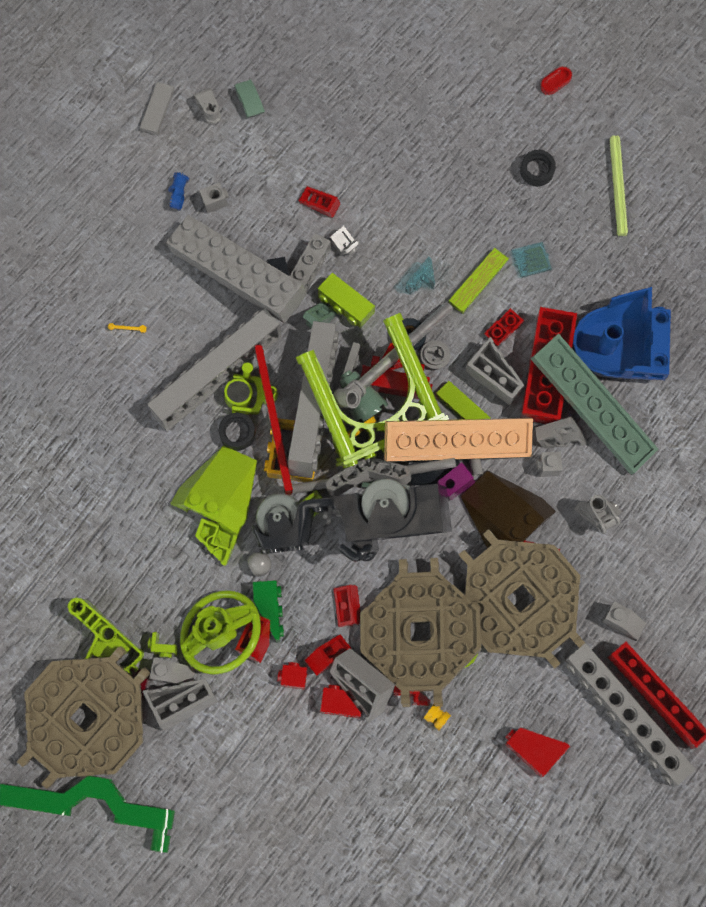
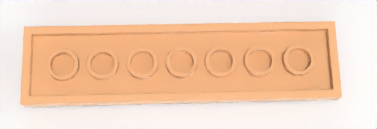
[384,418,533,461]

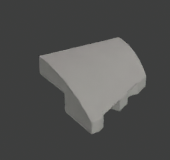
[535,417,586,448]

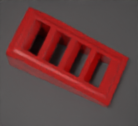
[299,186,340,218]

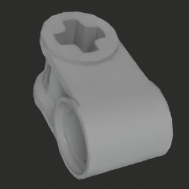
[194,88,221,124]
[586,494,621,534]

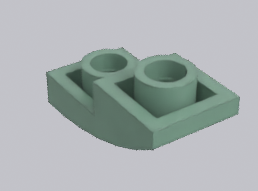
[234,80,265,118]

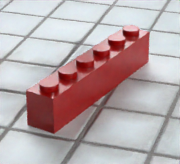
[607,641,706,749]

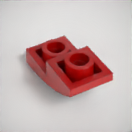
[484,308,524,346]

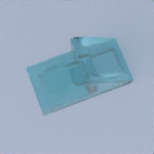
[405,257,435,295]

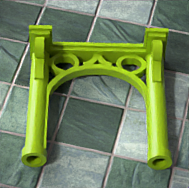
[296,313,449,468]

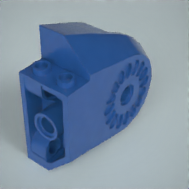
[572,287,671,380]

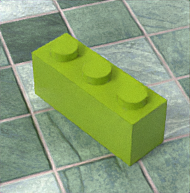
[318,273,375,328]

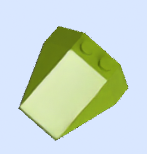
[170,445,257,535]

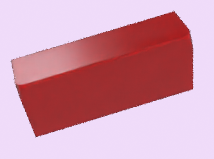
[333,585,361,627]

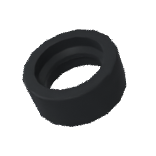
[520,150,556,186]
[218,412,256,451]

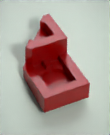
[393,686,430,706]

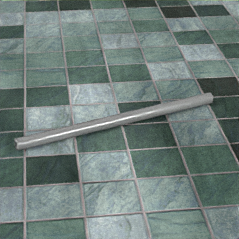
[283,458,456,494]

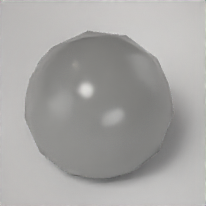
[247,552,271,577]

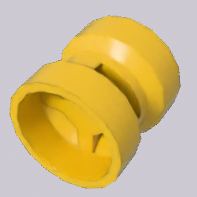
[423,704,451,731]

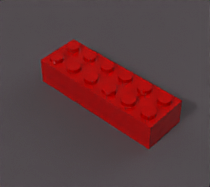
[520,307,577,424]

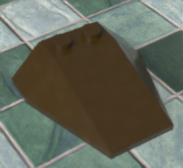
[461,471,556,548]

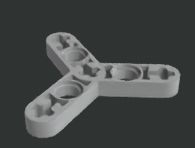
[326,430,412,496]

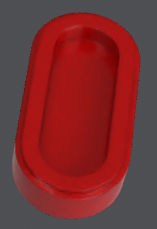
[540,67,572,95]

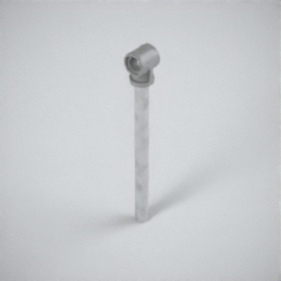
[334,302,453,408]

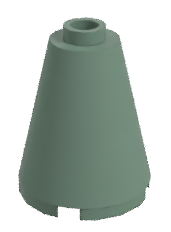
[339,370,388,422]

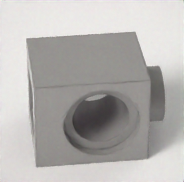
[199,183,229,214]

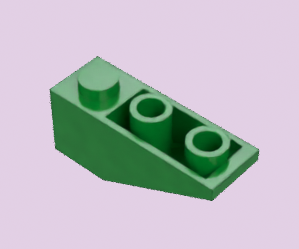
[253,580,284,643]

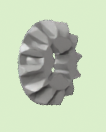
[420,341,450,370]

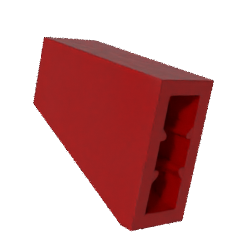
[505,728,570,778]

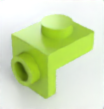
[148,632,178,658]

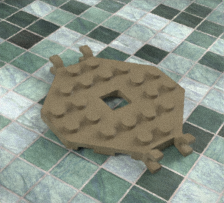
[459,529,585,669]
[360,558,481,707]
[17,646,151,789]

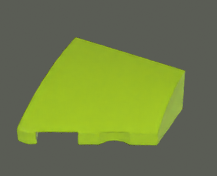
[195,518,240,566]

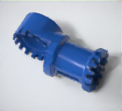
[168,172,190,210]

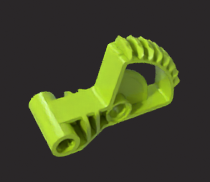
[68,598,144,675]

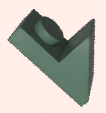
[303,302,337,329]

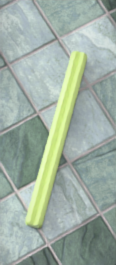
[610,135,628,236]

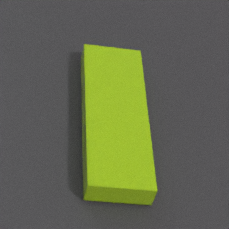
[436,381,491,419]

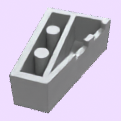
[465,337,524,405]
[330,648,395,723]
[143,679,218,731]

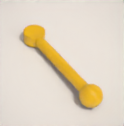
[108,323,147,333]

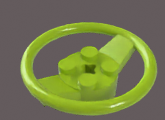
[180,590,261,675]

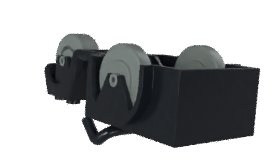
[253,479,452,562]

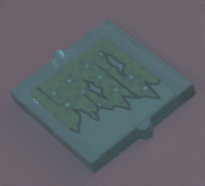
[512,242,552,278]

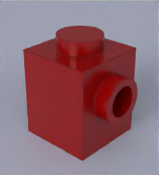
[277,662,308,690]

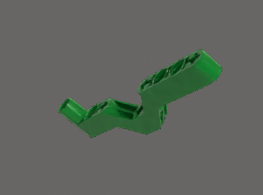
[0,776,175,853]

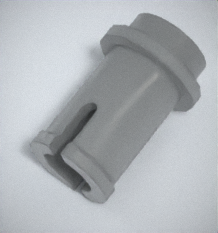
[467,458,483,477]

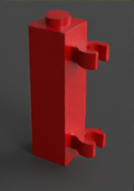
[361,356,433,399]

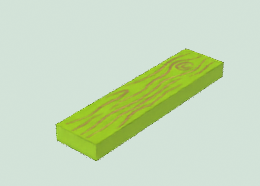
[448,248,509,314]

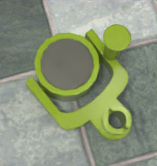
[224,362,278,415]

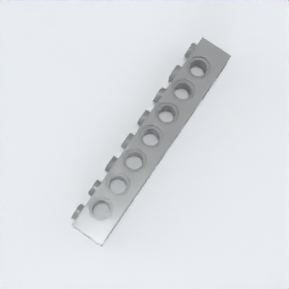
[565,643,696,786]

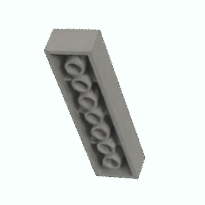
[166,215,307,324]
[147,308,282,432]
[288,321,339,478]

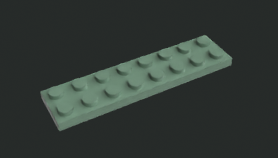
[531,334,659,475]

